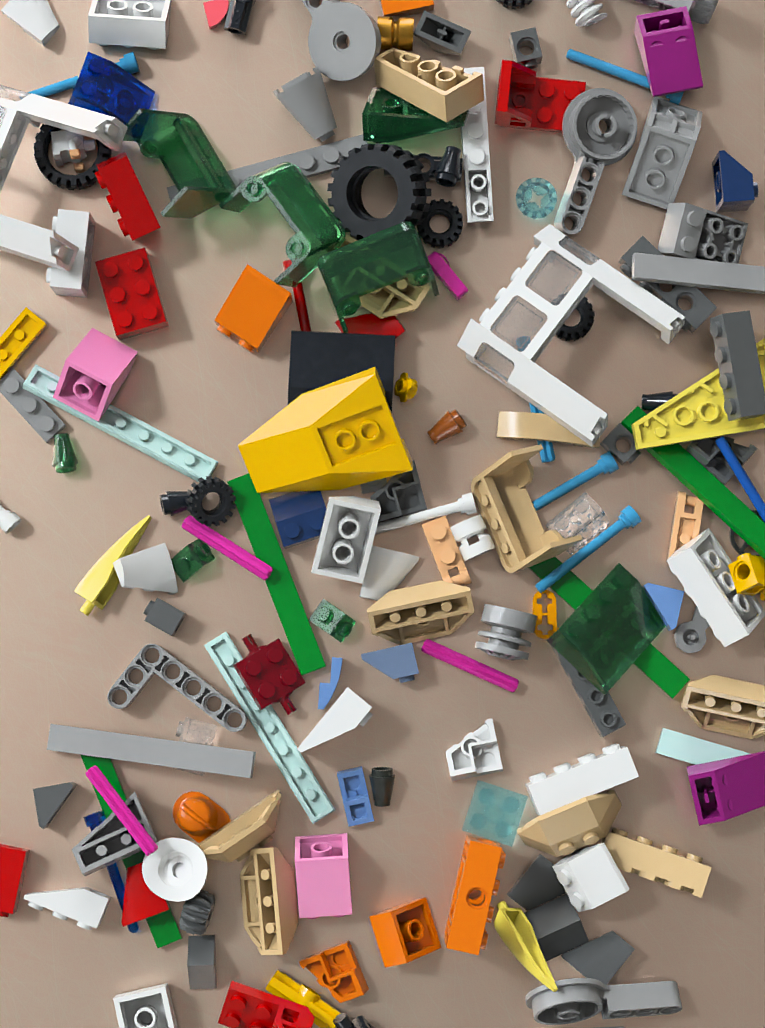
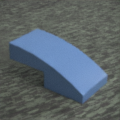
[318,657,343,709]
[337,766,374,827]

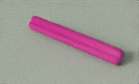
[182,515,273,580]
[421,639,519,692]
[85,765,158,856]

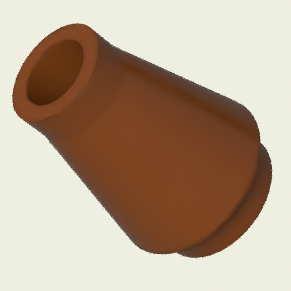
[427,409,467,444]

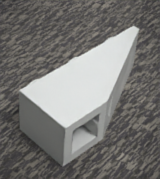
[23,887,111,930]

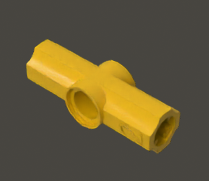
[265,969,341,1028]

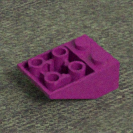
[634,6,703,97]
[687,751,765,826]

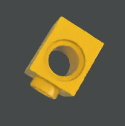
[728,553,765,596]

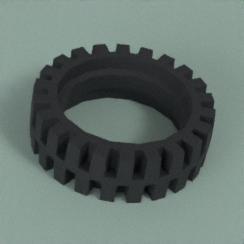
[34,124,112,190]

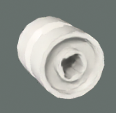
[450,514,496,561]

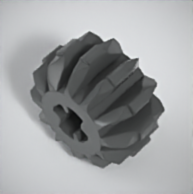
[179,890,215,935]

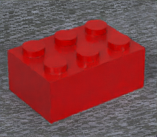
[95,152,161,241]
[95,247,169,341]

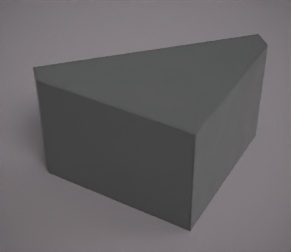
[413,10,471,55]
[33,782,77,829]
[187,935,217,989]

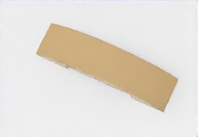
[496,411,601,448]

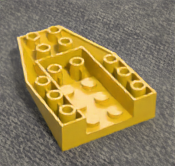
[238,367,413,493]

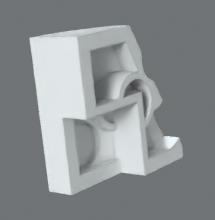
[1,0,60,46]
[113,543,178,595]
[360,545,419,601]
[446,718,503,782]

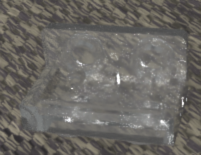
[546,492,610,555]

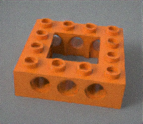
[444,834,506,955]

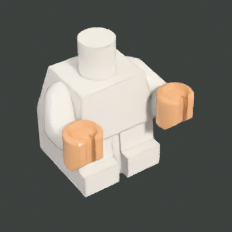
[51,130,96,173]

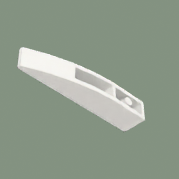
[460,67,494,223]

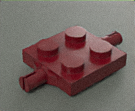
[233,634,306,715]

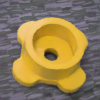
[394,372,418,403]

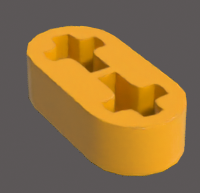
[532,590,557,639]

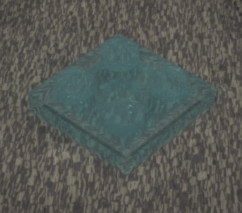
[462,780,528,847]

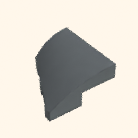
[686,436,758,486]
[370,460,427,523]
[507,854,567,911]
[561,930,635,985]

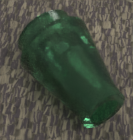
[52,433,78,473]

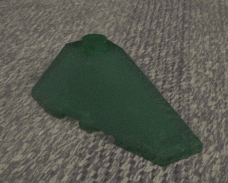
[362,87,469,143]

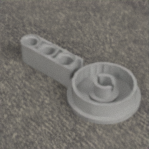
[302,0,381,81]
[554,88,637,235]
[525,978,682,1025]

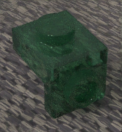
[171,539,215,583]
[309,599,355,642]

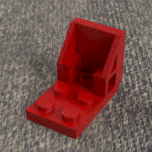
[494,60,586,133]
[218,981,315,1028]

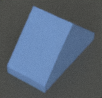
[641,583,684,631]

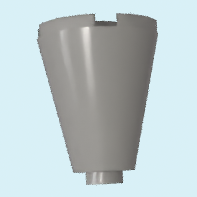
[273,66,337,142]

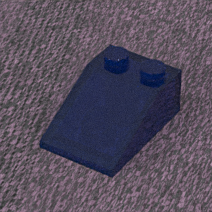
[68,52,155,137]

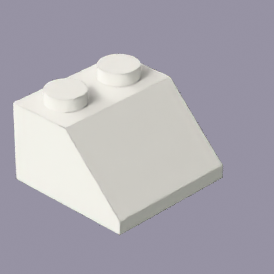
[552,843,630,912]

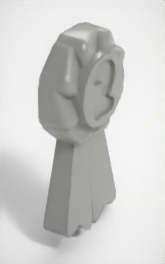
[674,606,710,653]

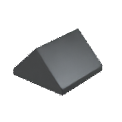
[524,893,589,961]

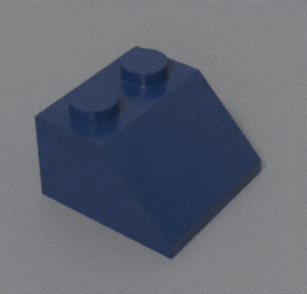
[712,150,758,213]
[269,491,326,549]

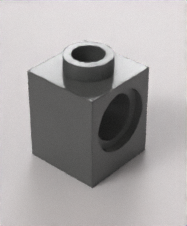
[509,27,542,69]
[600,423,641,465]
[143,598,186,637]

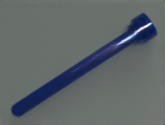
[83,810,139,933]

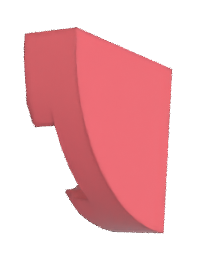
[203,0,229,29]

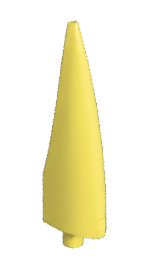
[74,515,152,616]
[494,901,558,992]

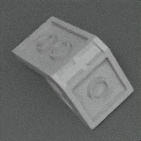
[622,97,702,209]

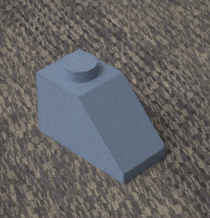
[361,643,419,683]

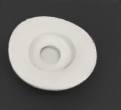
[142,838,208,902]

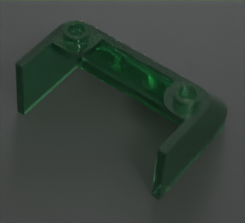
[123,109,236,218]
[219,162,346,287]
[317,222,440,333]

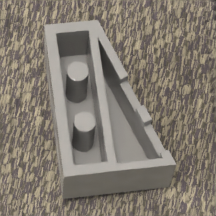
[72,792,158,876]

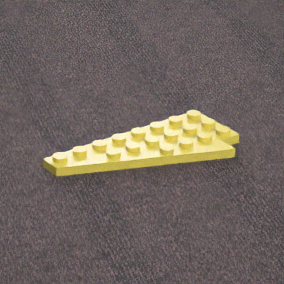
[631,338,765,450]

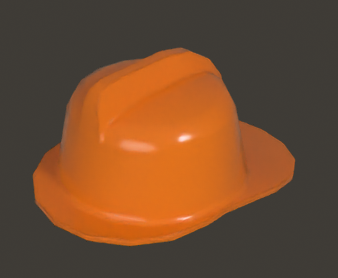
[173,791,231,843]

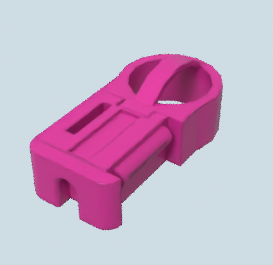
[424,251,468,301]

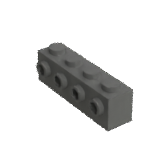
[710,310,765,421]

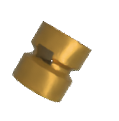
[377,16,414,51]

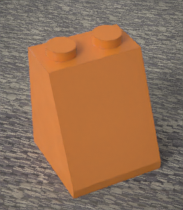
[214,264,293,352]

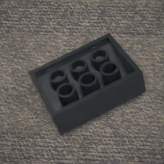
[288,330,395,413]

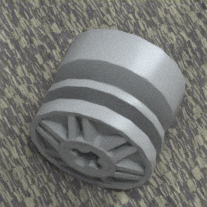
[475,604,538,661]

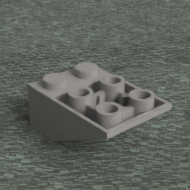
[657,203,748,264]

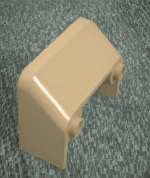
[471,444,582,573]

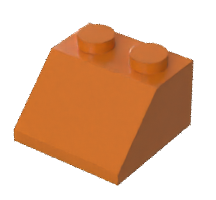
[369,897,442,967]

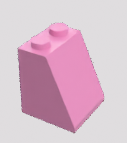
[53,328,138,422]
[295,833,352,919]

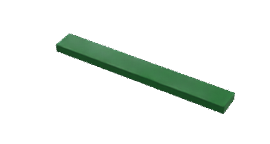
[621,406,765,559]
[227,473,326,675]
[529,557,690,699]
[81,755,183,948]

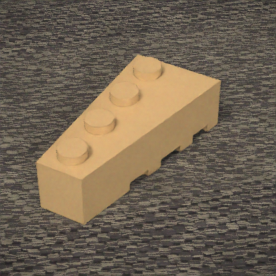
[374,48,484,123]
[601,827,712,898]

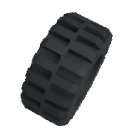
[327,143,431,244]

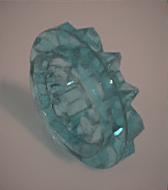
[516,178,557,219]

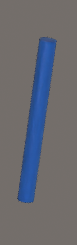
[715,436,765,523]

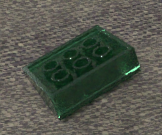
[546,563,666,695]

